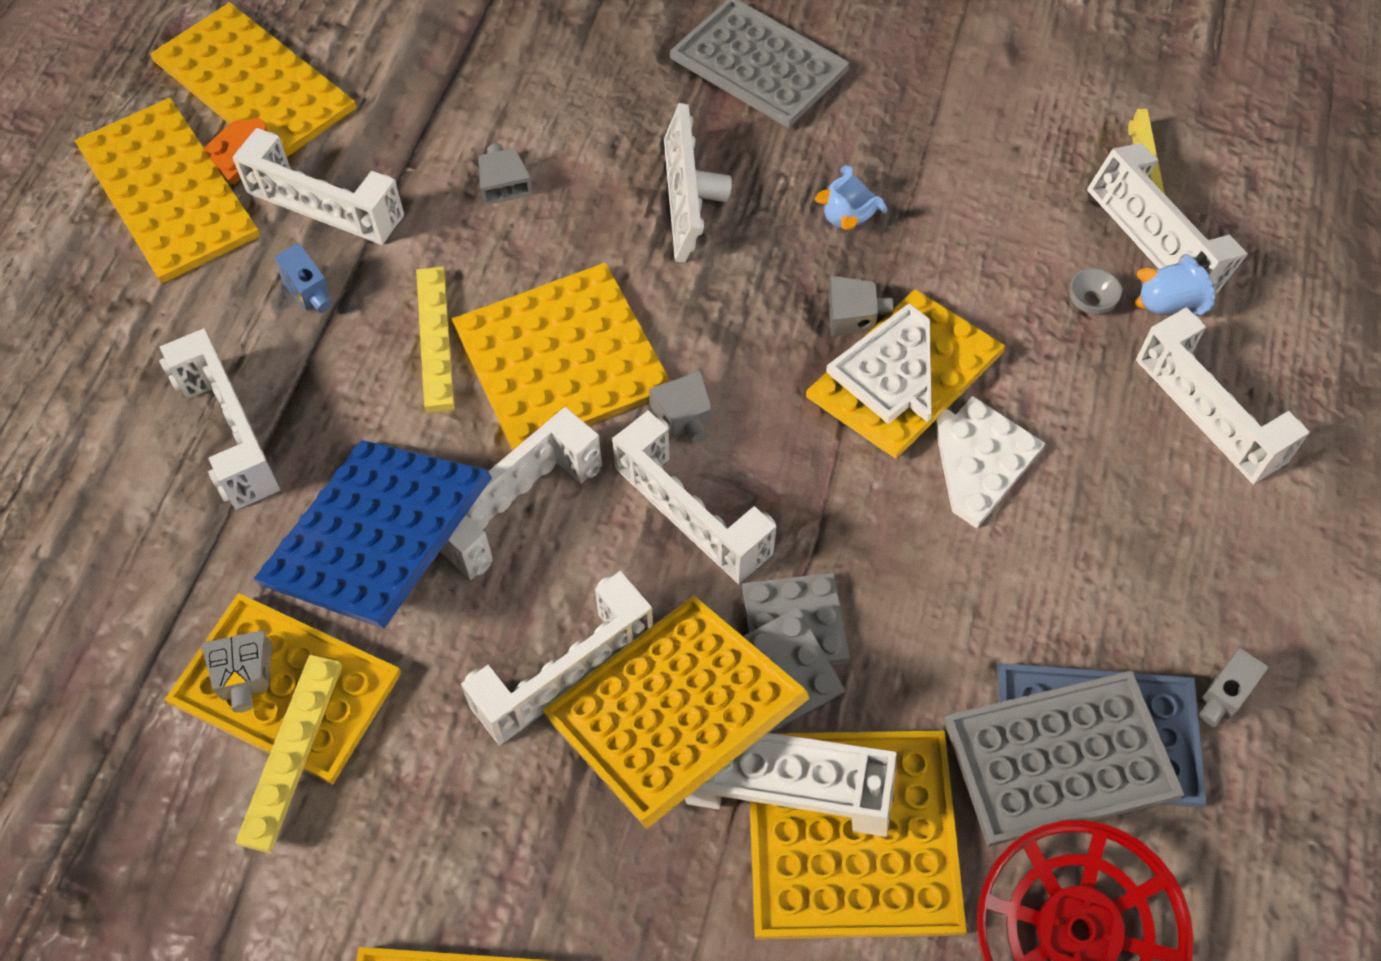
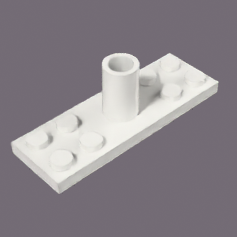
[664,103,732,263]

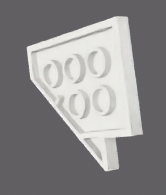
[934,396,1045,529]

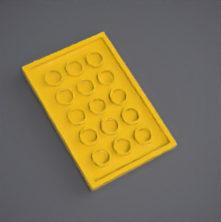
[806,289,1005,459]
[164,593,402,785]

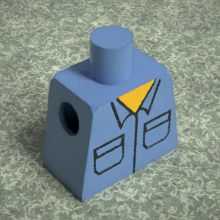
[274,242,332,313]

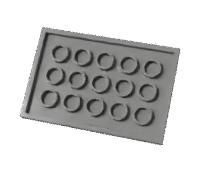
[670,0,850,128]
[944,671,1184,847]

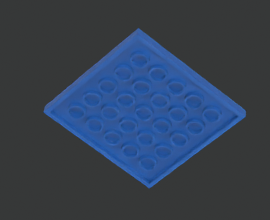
[254,440,492,629]

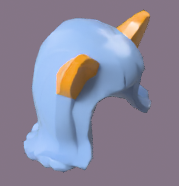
[814,165,887,230]
[1134,254,1215,315]

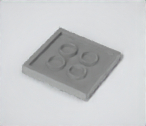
[741,573,850,665]
[743,607,846,733]

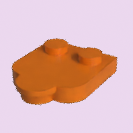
[203,118,268,185]

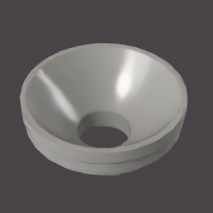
[1069,268,1122,314]

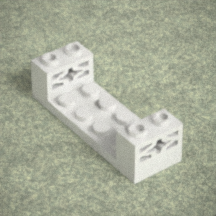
[232,128,404,245]
[1087,143,1248,294]
[1136,307,1310,485]
[159,328,281,510]
[440,407,602,580]
[612,410,776,584]
[461,571,653,746]
[685,733,896,837]

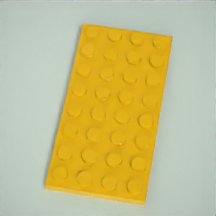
[150,2,357,157]
[74,98,261,284]

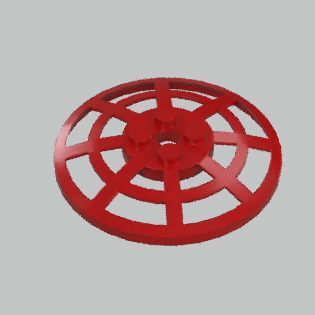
[976,820,1194,961]

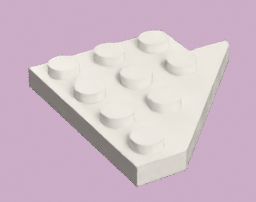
[827,303,931,424]

